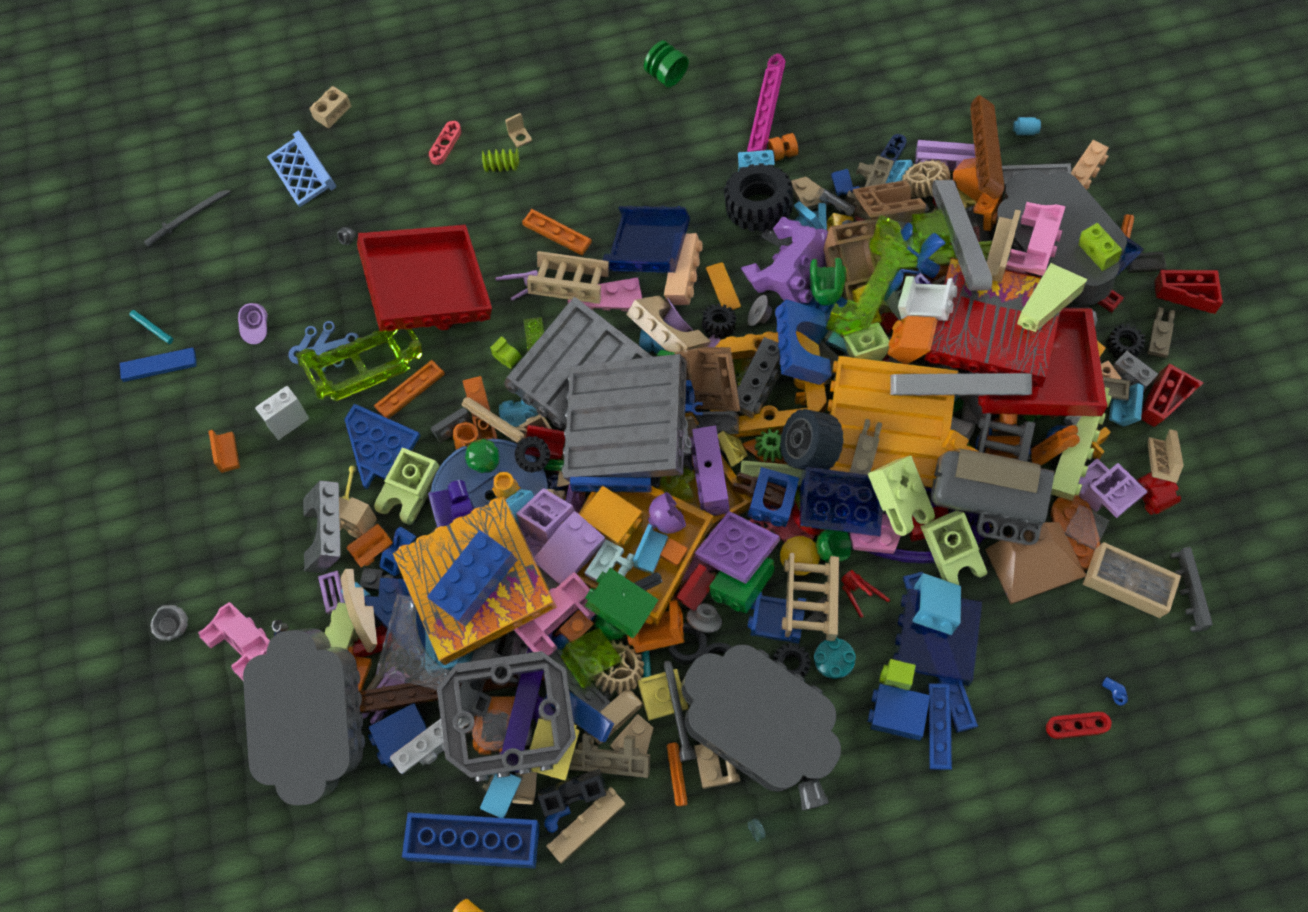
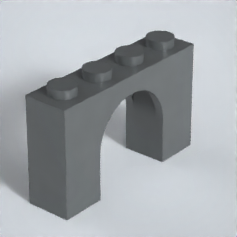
[303,480,340,573]

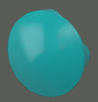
[814,637,856,679]

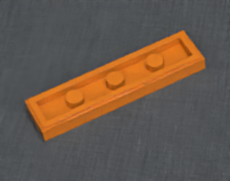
[522,209,592,255]
[374,360,445,419]

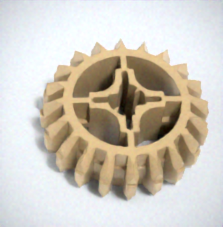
[902,160,951,198]
[588,640,644,695]

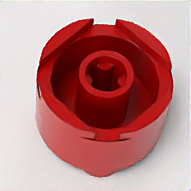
[1136,472,1181,515]

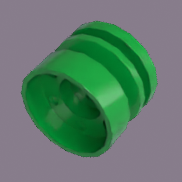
[644,40,689,87]

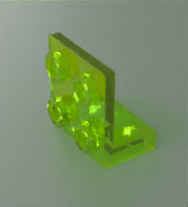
[561,628,621,689]

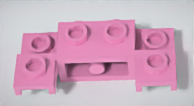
[198,602,270,680]

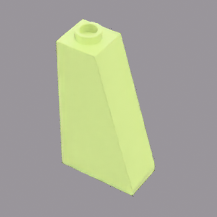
[1017,263,1087,332]

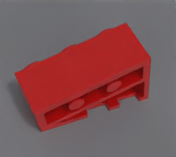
[1154,270,1223,314]
[1141,364,1203,427]

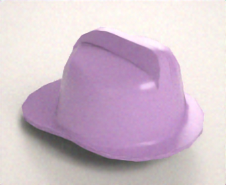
[664,298,693,332]

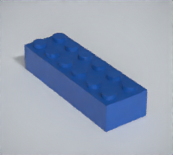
[402,813,540,869]

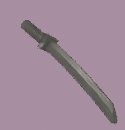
[144,190,231,247]

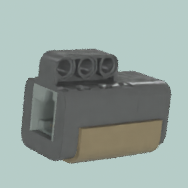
[930,448,1054,545]

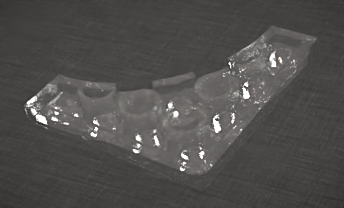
[375,594,450,690]

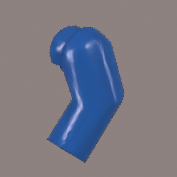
[1102,677,1128,706]
[544,806,571,833]

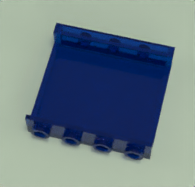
[602,206,690,273]
[893,588,982,686]

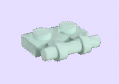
[585,539,634,581]

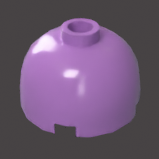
[648,492,686,534]

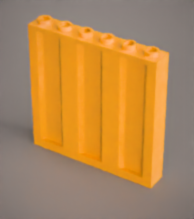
[823,356,958,489]

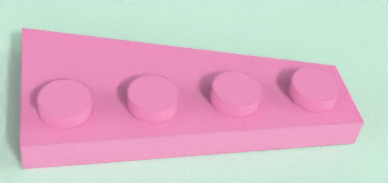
[568,278,642,312]

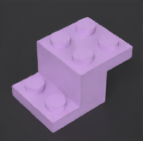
[1079,458,1148,518]
[516,488,574,557]

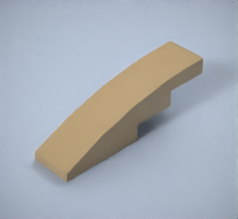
[340,569,377,652]

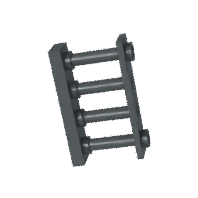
[977,413,1035,461]

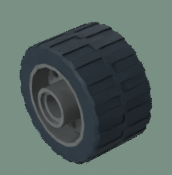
[780,409,844,473]

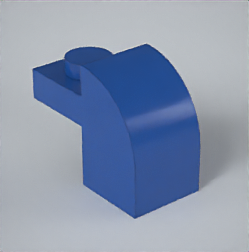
[379,527,416,576]

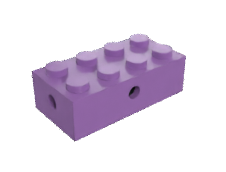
[690,426,730,516]

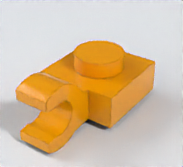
[941,430,979,452]

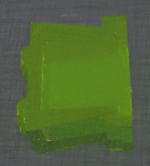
[909,209,951,253]
[523,317,545,351]

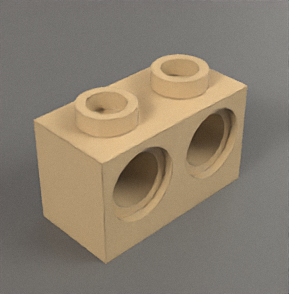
[310,86,351,129]

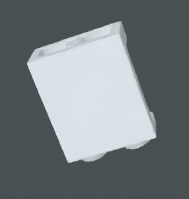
[898,276,957,321]
[255,386,310,440]

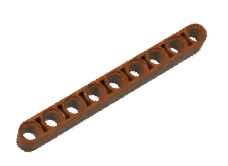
[970,95,1004,199]

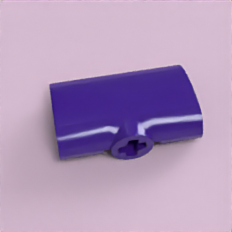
[428,480,474,528]

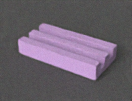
[318,571,345,615]

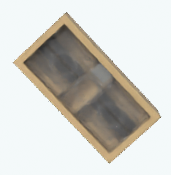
[1083,542,1181,618]

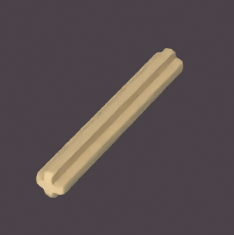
[462,397,525,443]

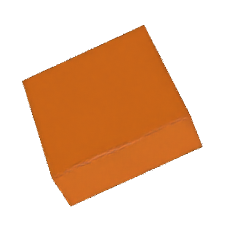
[660,538,688,567]

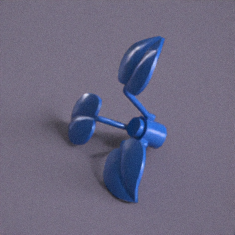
[883,222,946,301]

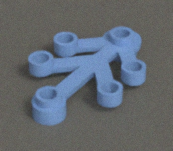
[289,321,361,373]

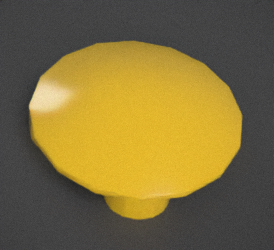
[780,536,820,576]

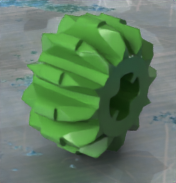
[755,428,782,463]

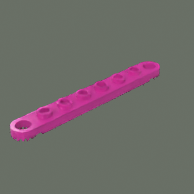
[747,54,785,152]

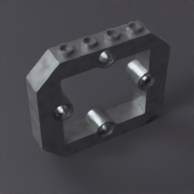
[437,651,576,781]

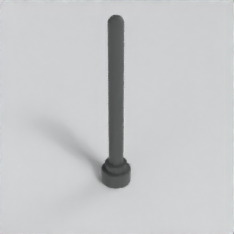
[664,661,697,762]

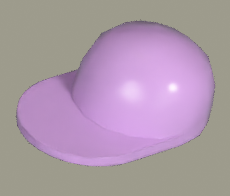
[238,303,268,344]

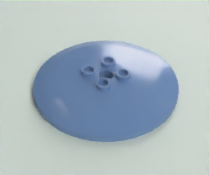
[431,439,548,529]

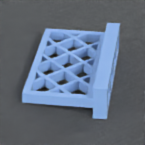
[267,131,337,207]

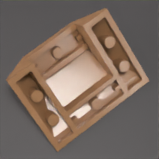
[853,180,926,223]
[823,218,890,301]
[674,347,740,411]
[985,522,1086,604]

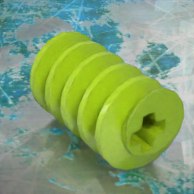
[482,148,519,172]

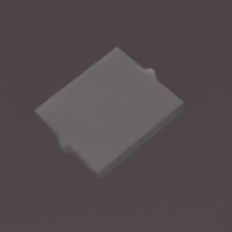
[1065,505,1110,550]

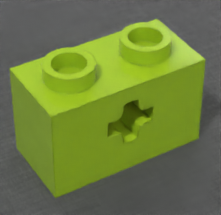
[1078,223,1122,271]
[879,659,916,690]

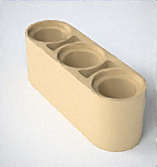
[594,690,643,745]

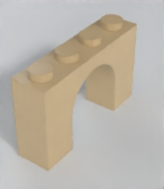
[626,295,711,352]

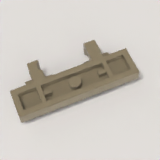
[845,156,894,220]
[569,731,650,778]

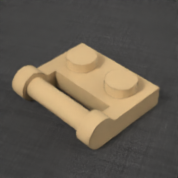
[694,744,740,789]

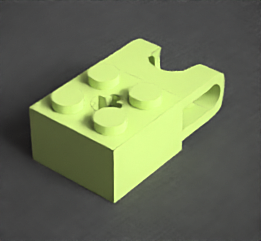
[374,448,440,525]
[868,456,935,536]
[920,510,987,585]

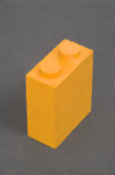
[580,486,643,547]

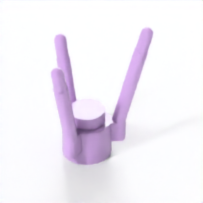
[495,270,538,300]

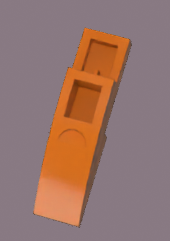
[463,376,498,440]

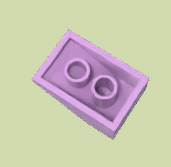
[534,511,605,585]

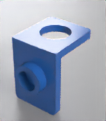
[831,169,859,197]

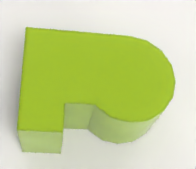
[490,336,522,369]

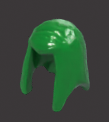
[809,258,847,306]

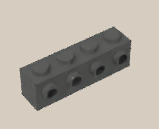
[736,337,780,419]

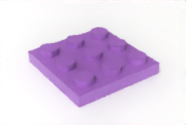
[695,511,780,584]

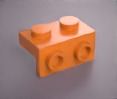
[973,193,1003,231]
[347,524,393,567]

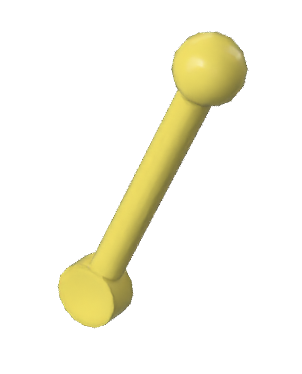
[342,466,356,501]

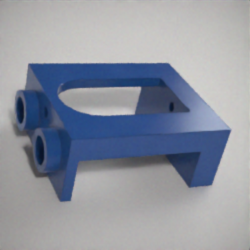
[747,467,799,527]

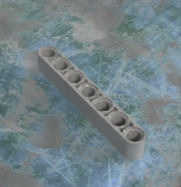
[890,373,1032,395]

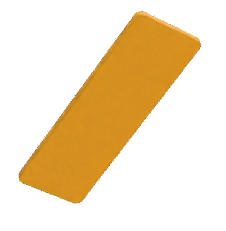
[706,262,741,310]

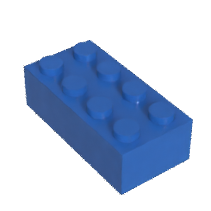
[427,530,517,627]

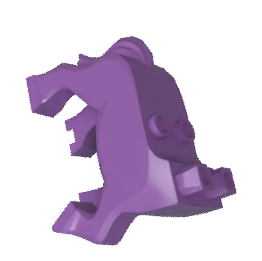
[741,217,828,304]

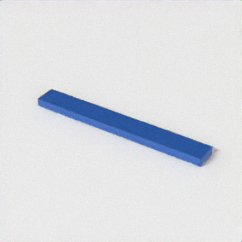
[903,571,978,733]

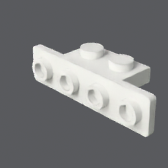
[390,717,470,774]

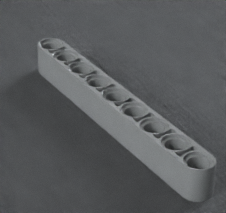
[932,180,992,291]

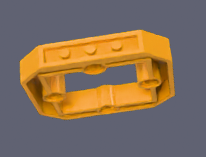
[710,331,827,438]

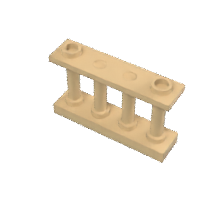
[527,251,609,304]
[782,553,839,641]

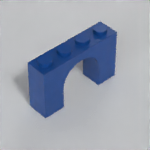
[775,299,832,385]

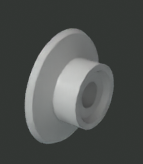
[748,295,772,326]
[686,603,722,632]

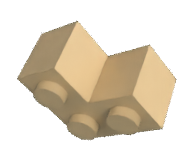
[339,497,377,538]

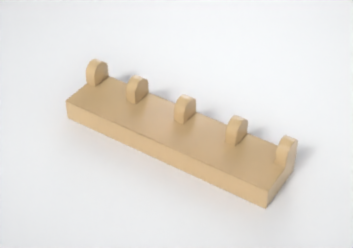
[546,787,626,864]

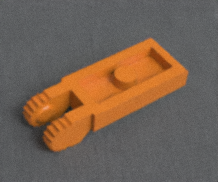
[1031,425,1080,466]

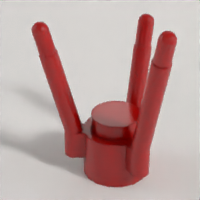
[841,570,890,618]

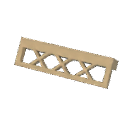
[986,209,1021,282]
[1147,429,1184,483]

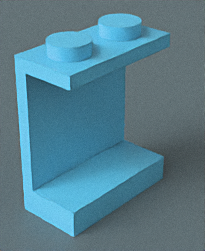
[913,573,961,635]

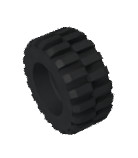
[724,163,794,232]

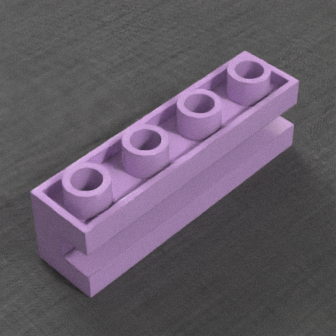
[915,140,975,171]

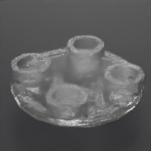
[472,709,510,750]

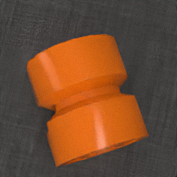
[768,133,799,162]

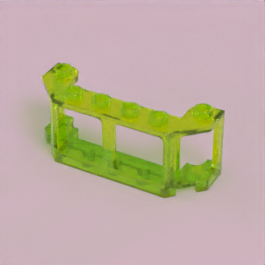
[826,215,908,337]
[296,329,422,401]

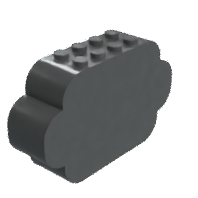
[994,169,1127,305]
[243,628,365,805]
[681,645,841,792]

